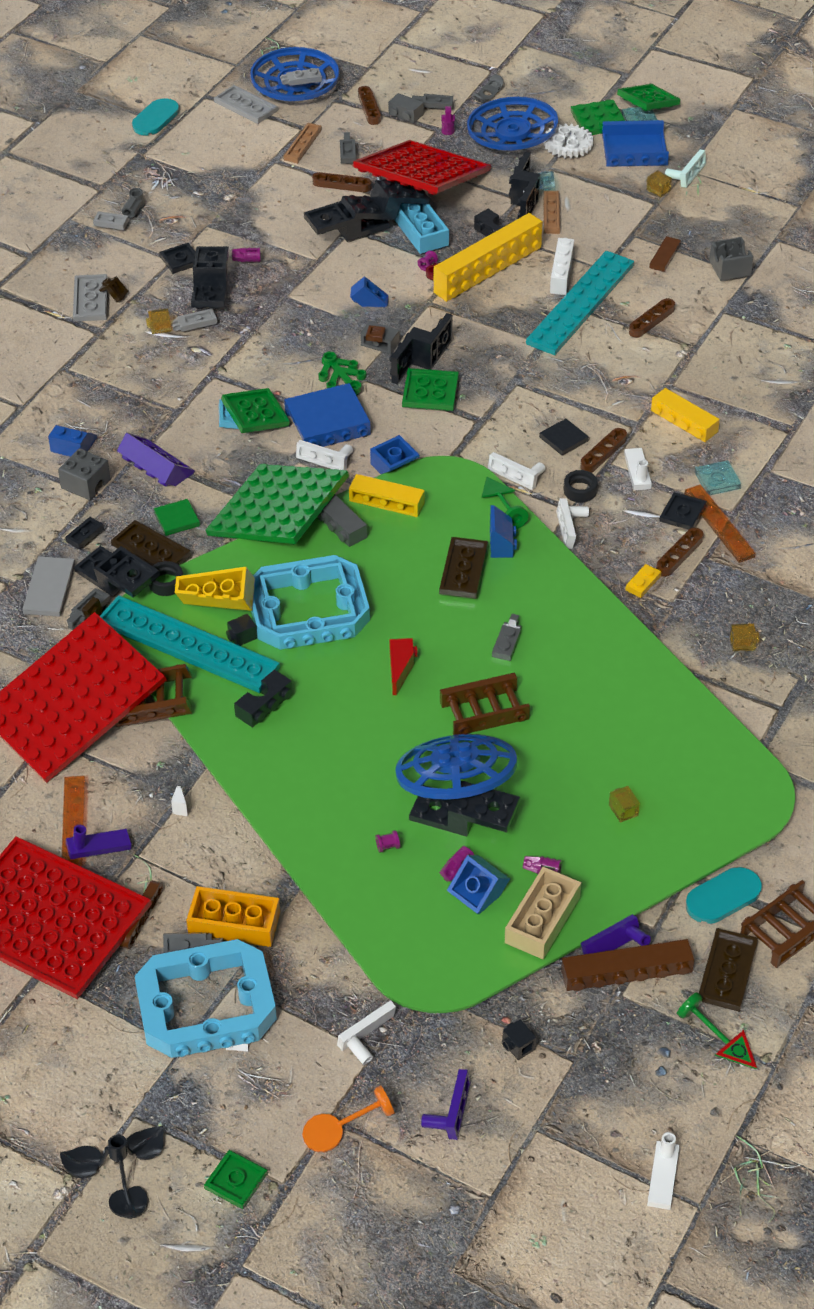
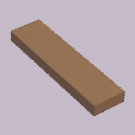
[284,123,322,164]
[543,191,560,234]

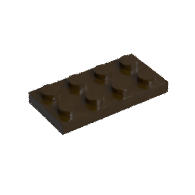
[111,520,191,566]
[439,537,488,599]
[699,928,758,1012]

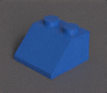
[48,425,97,457]
[370,435,420,474]
[490,505,517,558]
[447,855,510,914]

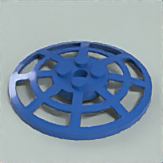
[250,47,339,101]
[467,97,558,150]
[395,734,517,799]

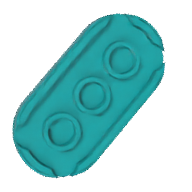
[132,98,179,136]
[686,867,762,924]

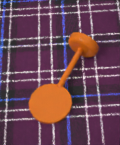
[302,1085,395,1152]

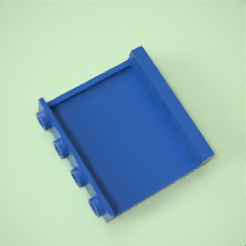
[602,120,669,167]
[284,383,371,447]

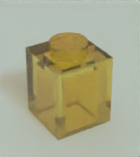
[646,170,672,198]
[146,308,171,334]
[729,624,759,651]
[609,786,640,823]

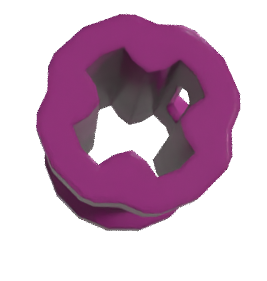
[418,250,438,271]
[375,830,400,853]

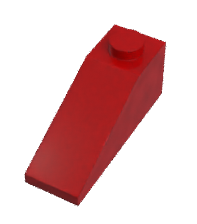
[389,638,417,695]

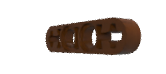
[358,86,381,125]
[312,172,372,192]
[629,298,675,338]
[580,428,627,473]
[656,528,704,577]
[120,880,163,950]

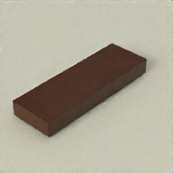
[649,236,681,272]

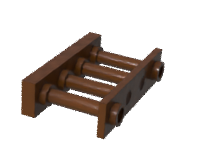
[115,664,192,727]
[440,672,530,735]
[740,880,814,968]

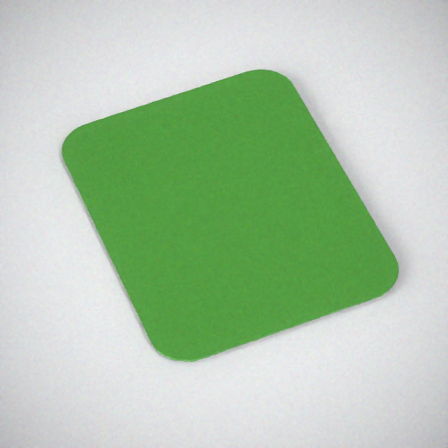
[118,456,795,1013]

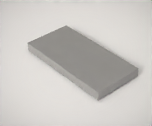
[214,85,278,124]
[73,274,108,322]
[22,556,75,617]

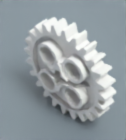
[544,123,593,158]

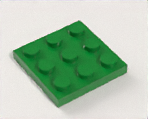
[617,83,681,111]
[571,100,625,135]
[402,368,459,411]
[221,388,290,433]

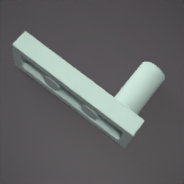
[665,149,706,188]

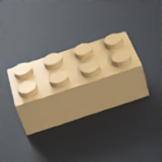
[505,867,581,959]

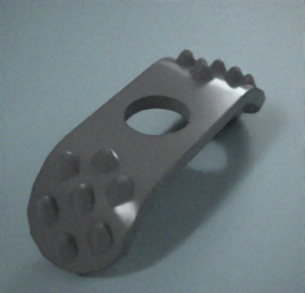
[473,74,504,104]

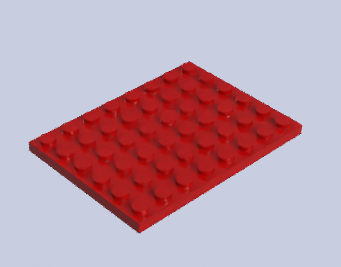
[353,140,491,195]
[0,612,167,783]
[0,836,152,1000]

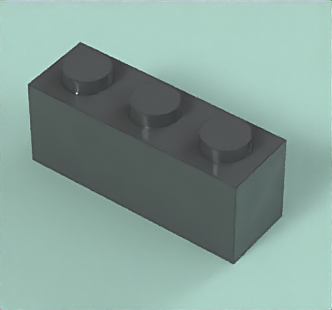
[317,495,367,547]

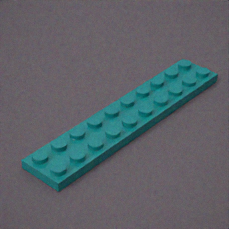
[526,251,634,355]
[100,595,280,693]

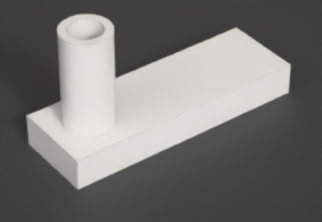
[296,440,353,470]
[624,448,652,490]
[488,452,545,490]
[556,498,589,549]
[337,1000,396,1065]
[647,1132,679,1210]

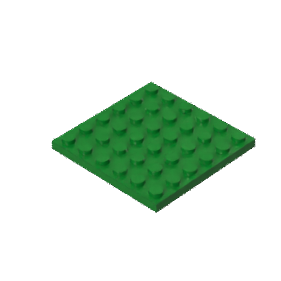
[205,464,349,544]

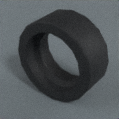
[563,470,598,503]
[149,561,183,596]

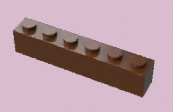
[561,939,694,991]

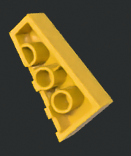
[175,567,255,611]

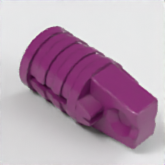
[441,106,455,135]
[232,247,261,262]
[439,846,474,882]
[523,856,562,874]

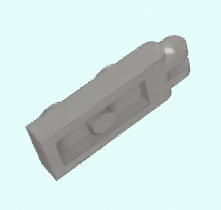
[280,68,322,86]
[170,309,217,332]

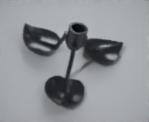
[60,1126,163,1219]

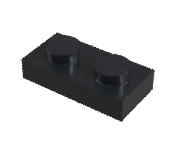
[65,517,104,550]

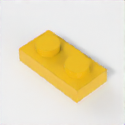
[625,564,661,598]

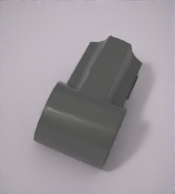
[122,188,145,219]

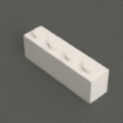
[550,238,574,295]

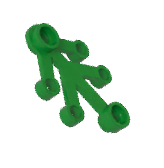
[318,352,366,396]

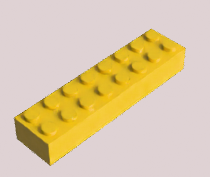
[434,213,543,302]

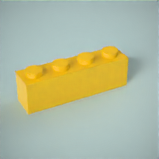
[651,388,720,442]
[349,474,425,517]

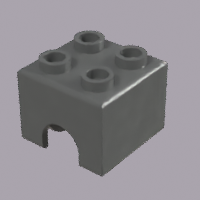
[709,237,754,281]
[58,448,111,500]

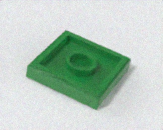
[154,499,200,536]
[204,1150,268,1209]

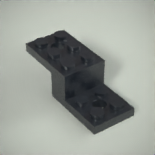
[509,152,540,219]
[341,179,430,220]
[304,201,390,242]
[191,246,229,309]
[390,313,453,385]
[74,545,160,598]
[409,781,520,837]

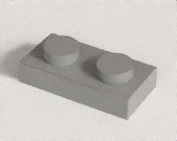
[93,211,129,230]

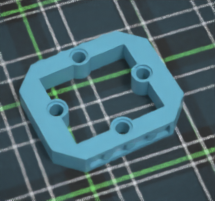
[251,555,370,650]
[134,939,277,1058]

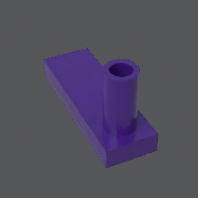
[66,825,131,859]
[581,914,651,954]
[421,1069,471,1140]

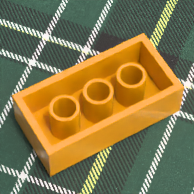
[186,886,280,947]

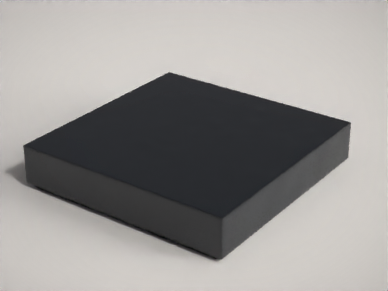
[159,243,195,274]
[539,418,589,456]
[659,492,707,530]

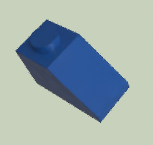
[350,276,388,307]

